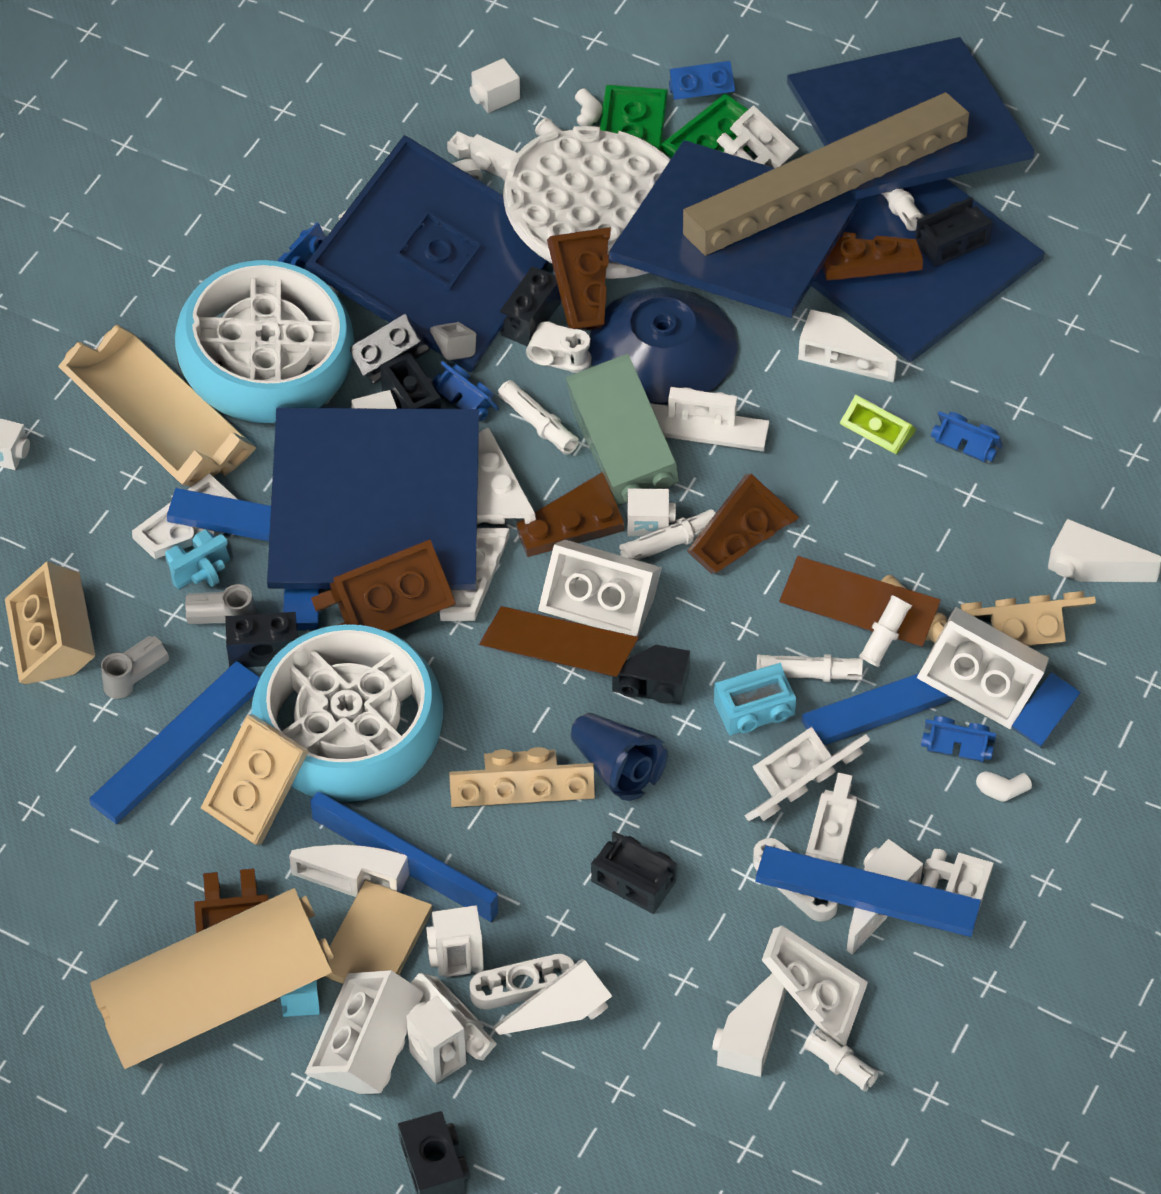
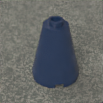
[571,713,668,801]

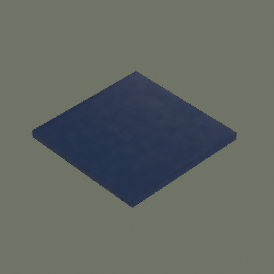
[787,37,1034,199]
[304,134,550,373]
[609,140,861,318]
[811,179,1045,363]
[267,408,479,590]

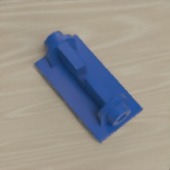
[669,61,735,100]
[277,222,326,269]
[432,361,499,421]
[931,411,1003,463]
[921,716,996,762]

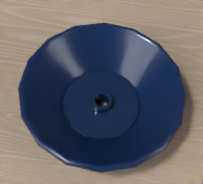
[589,287,738,405]

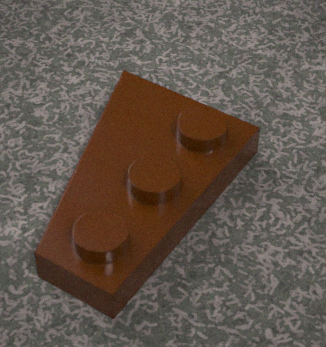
[547,227,611,331]
[822,232,923,281]
[517,472,624,557]
[687,473,799,574]

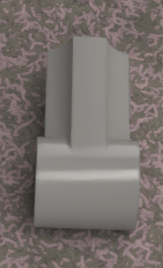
[185,584,257,624]
[101,635,169,699]

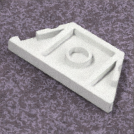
[477,428,536,524]

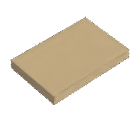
[201,714,309,845]
[324,880,432,984]

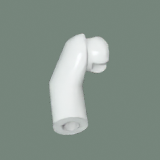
[575,88,603,126]
[976,771,1032,802]

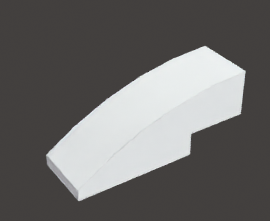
[289,845,409,897]

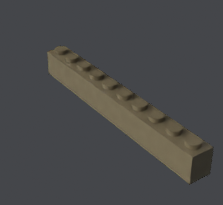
[683,92,969,256]

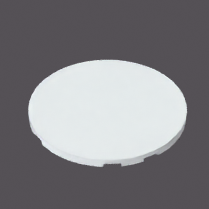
[503,126,670,279]

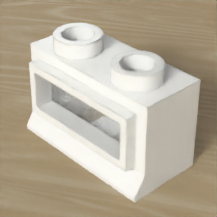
[426,905,484,977]

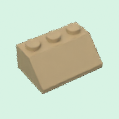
[5,561,96,684]

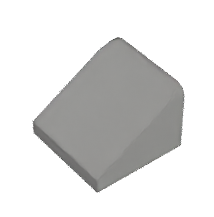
[431,322,476,360]

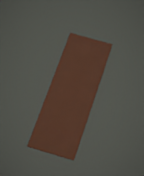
[779,556,941,647]
[478,606,639,677]

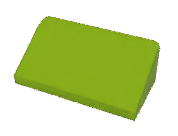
[839,395,916,455]

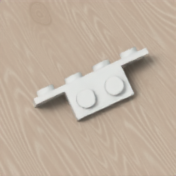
[650,387,769,452]
[744,727,870,821]

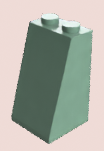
[565,354,679,506]

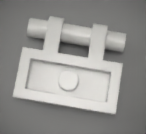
[717,105,799,168]
[921,849,994,909]

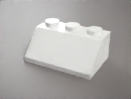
[538,540,662,637]
[917,607,1049,729]
[305,970,424,1094]

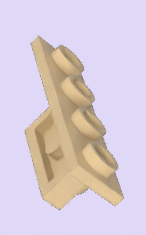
[961,591,1096,646]
[449,747,595,807]

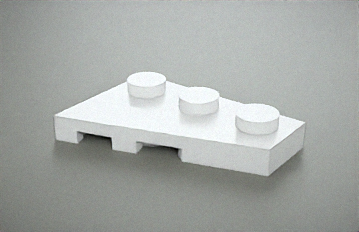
[132,473,238,559]
[440,528,510,621]
[762,925,868,1047]

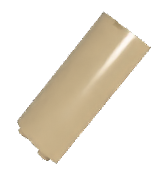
[58,325,257,487]
[90,888,334,1069]

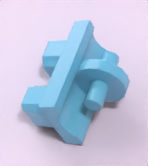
[165,529,230,590]

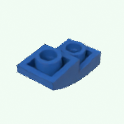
[1011,672,1081,748]

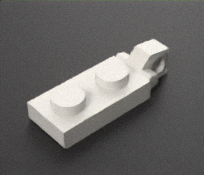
[447,131,517,180]
[806,773,857,864]
[411,973,497,1061]

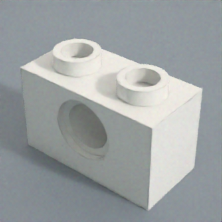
[406,996,466,1084]

